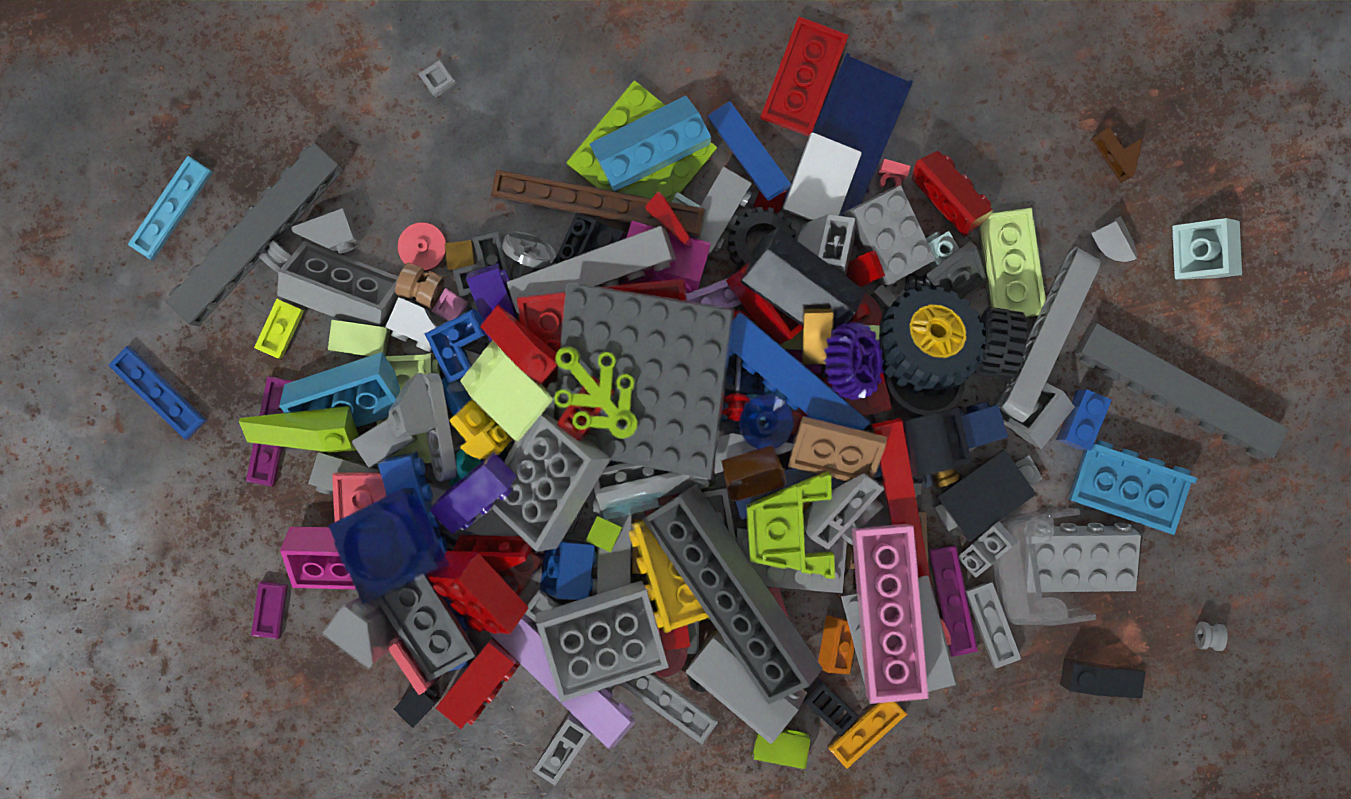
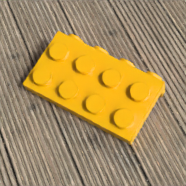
[628,521,709,633]

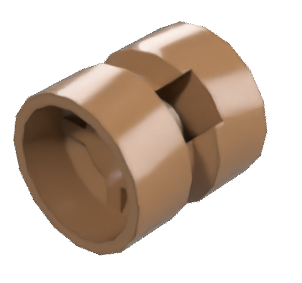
[395,262,445,309]

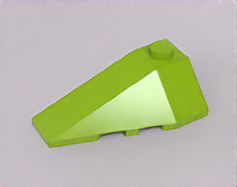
[239,406,359,453]

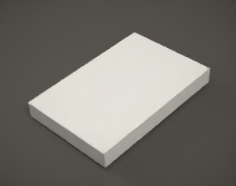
[782,132,862,221]

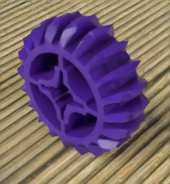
[823,323,884,399]

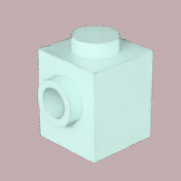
[926,231,959,270]

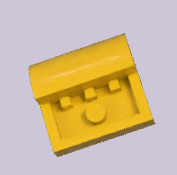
[449,399,513,459]

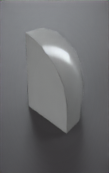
[1091,216,1137,262]

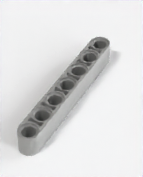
[997,247,1101,422]

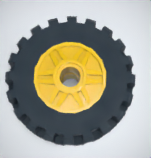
[879,286,986,396]

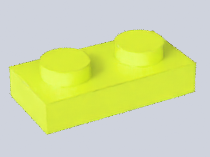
[254,299,304,359]

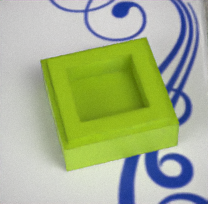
[586,515,622,553]

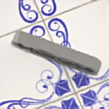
[423,373,457,482]

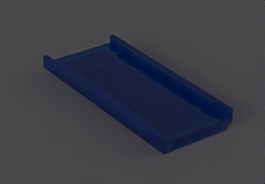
[783,53,913,217]

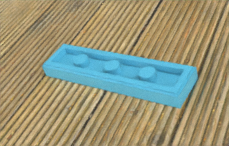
[127,156,213,261]

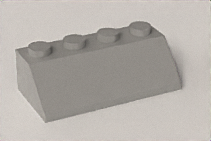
[277,241,398,327]
[322,591,399,669]
[686,628,807,744]

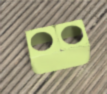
[328,320,390,356]

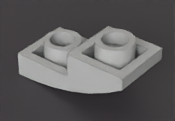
[958,521,1018,578]

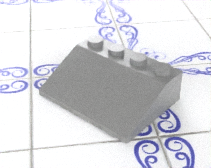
[492,412,611,551]
[841,576,957,704]
[535,581,669,702]

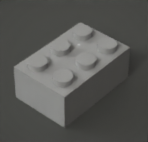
[844,186,936,285]

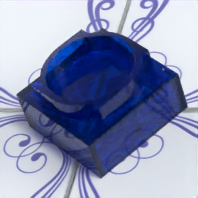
[328,488,449,604]

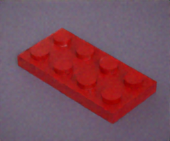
[760,16,849,137]

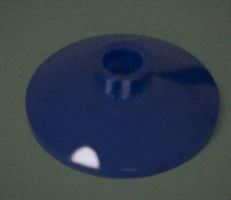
[739,394,793,449]

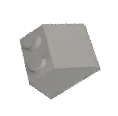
[995,382,1075,449]

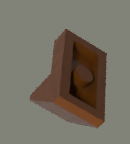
[1091,127,1142,183]

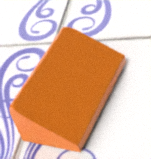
[818,615,855,674]

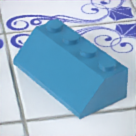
[590,95,711,192]
[279,352,401,427]

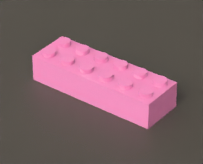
[852,524,928,703]

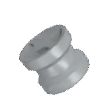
[259,240,292,273]
[1194,622,1228,651]

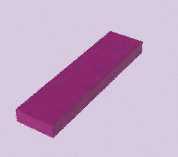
[246,376,293,487]
[928,544,978,657]

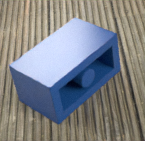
[1056,389,1112,451]

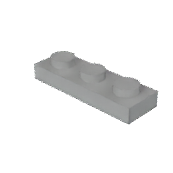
[965,581,1021,668]

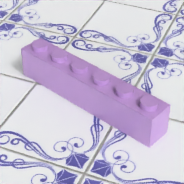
[490,614,637,749]

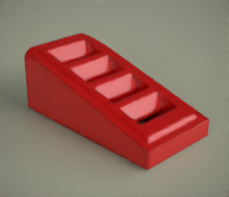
[645,191,693,247]
[557,375,615,441]

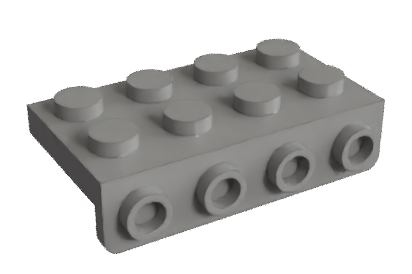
[1025,522,1141,592]

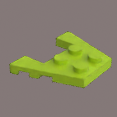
[746,472,835,579]

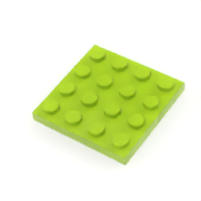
[566,80,717,202]

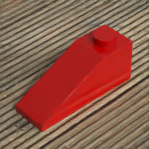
[480,304,558,386]
[453,535,532,573]

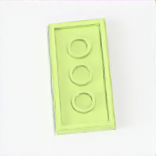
[978,208,1046,317]

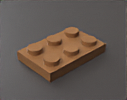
[788,416,887,481]

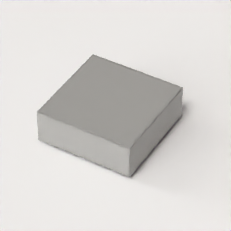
[418,59,457,98]

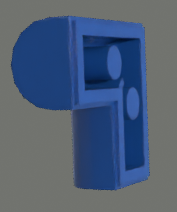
[424,310,487,383]

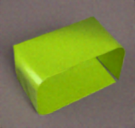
[750,728,810,769]

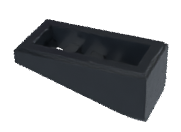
[803,677,859,736]

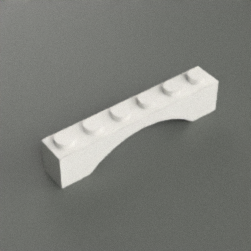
[386,298,480,365]

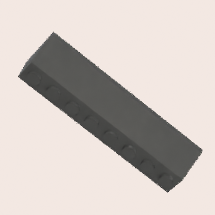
[643,484,823,704]

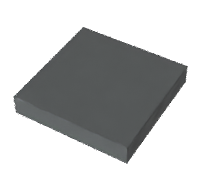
[927,241,987,299]

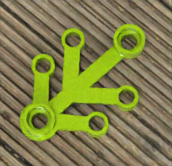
[554,347,638,438]

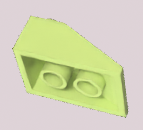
[460,340,553,442]

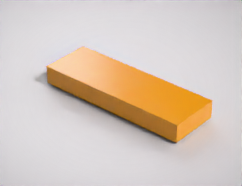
[828,701,907,769]

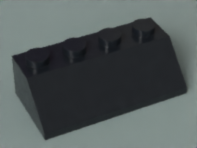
[740,227,866,331]

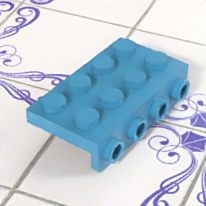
[1068,440,1198,535]

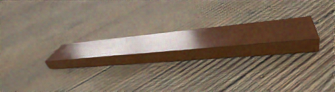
[491,169,706,237]

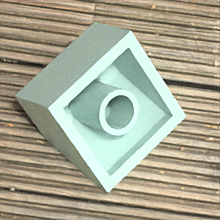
[1172,218,1242,279]

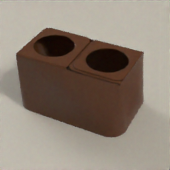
[721,445,787,501]

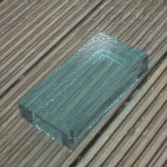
[603,496,661,520]

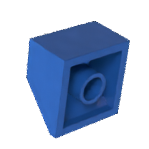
[539,538,596,600]

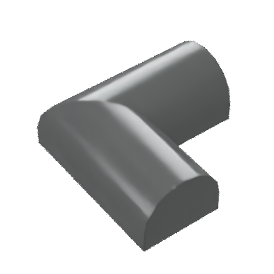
[453,230,512,297]

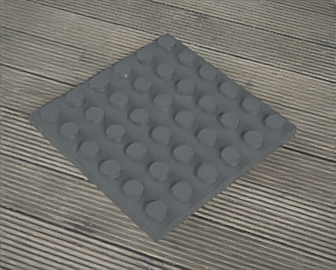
[554,282,735,480]

